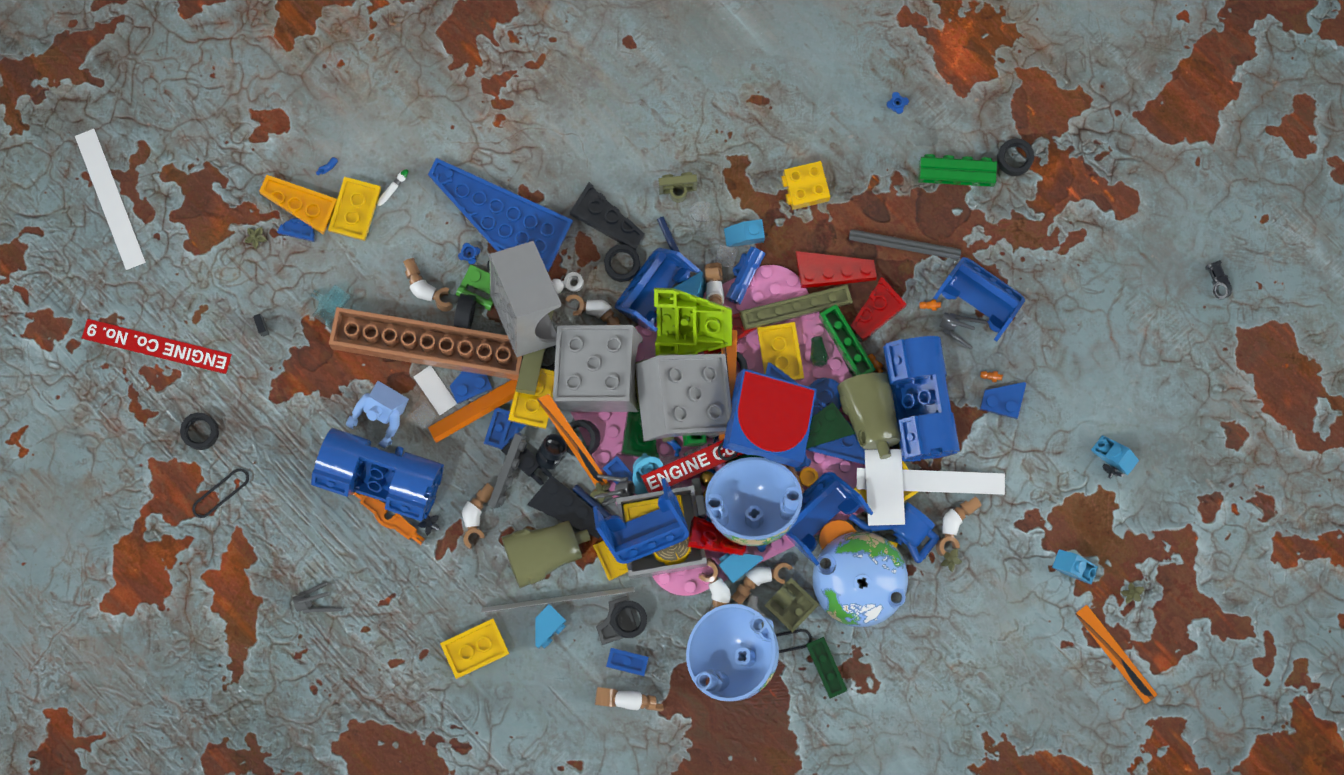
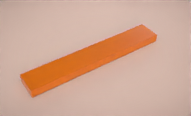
[428,379,518,443]

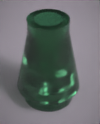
[810,337,829,366]

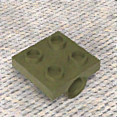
[658,172,697,203]
[764,578,819,633]

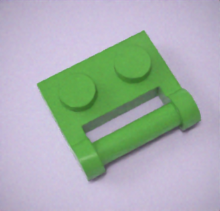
[456,264,494,311]

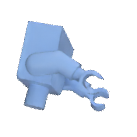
[346,381,409,448]

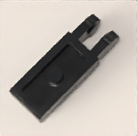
[501,437,552,486]

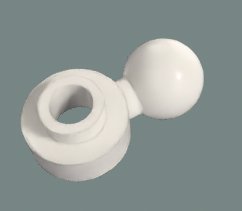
[551,272,584,294]

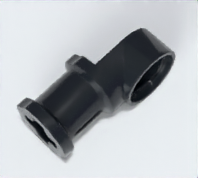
[1205,260,1232,299]

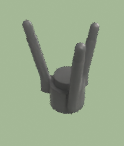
[939,313,988,349]
[594,474,635,506]
[293,582,343,614]

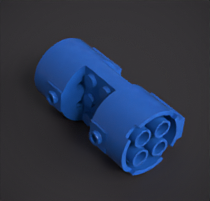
[883,336,960,462]
[311,428,444,521]

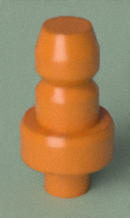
[919,299,941,311]
[868,354,883,373]
[980,371,1003,383]

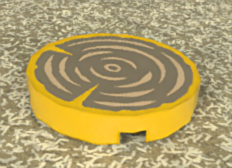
[653,537,691,565]

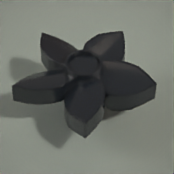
[1102,464,1125,479]
[417,515,440,536]

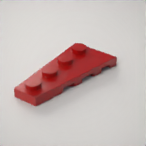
[795,251,877,288]

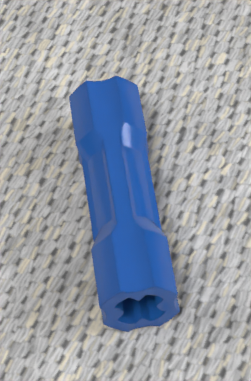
[726,247,765,305]

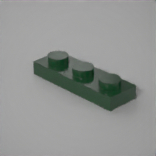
[806,637,848,699]

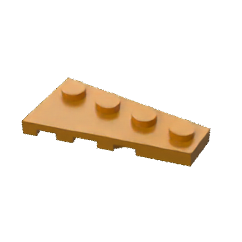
[259,175,337,235]

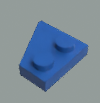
[450,371,492,404]
[980,382,1026,419]
[484,408,526,450]

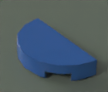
[277,218,315,242]

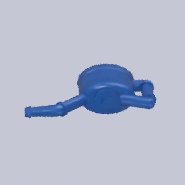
[848,502,939,563]

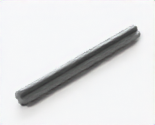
[849,229,961,260]

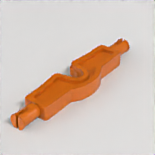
[353,492,425,545]

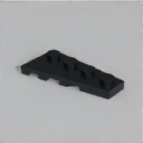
[570,182,645,250]
[527,475,601,539]

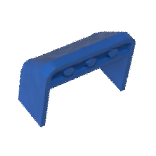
[615,248,700,332]
[933,257,1025,342]
[785,472,873,566]
[593,478,689,564]

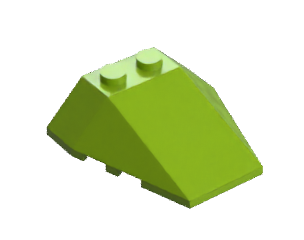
[654,288,732,356]

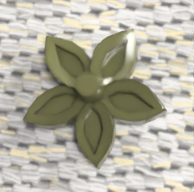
[244,227,267,249]
[590,483,612,504]
[941,549,962,572]
[1121,583,1144,604]

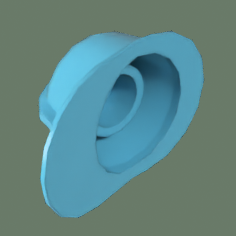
[632,453,663,495]

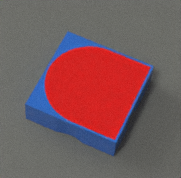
[723,369,817,468]

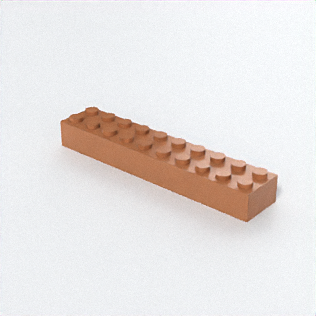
[329,307,523,380]

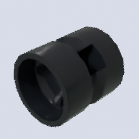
[535,434,567,469]

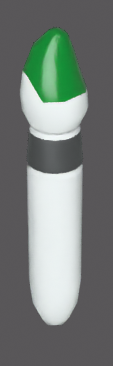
[377,169,408,206]

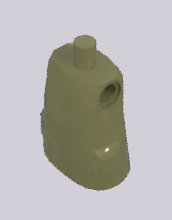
[837,373,901,459]
[501,521,590,588]

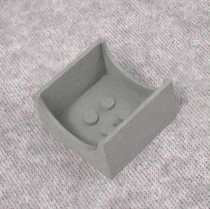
[489,241,561,357]
[553,325,643,412]
[635,354,732,441]
[616,485,707,580]

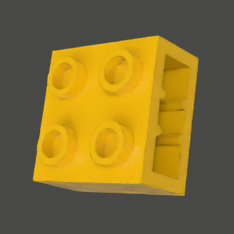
[781,161,830,210]

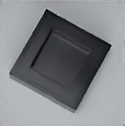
[253,314,269,337]

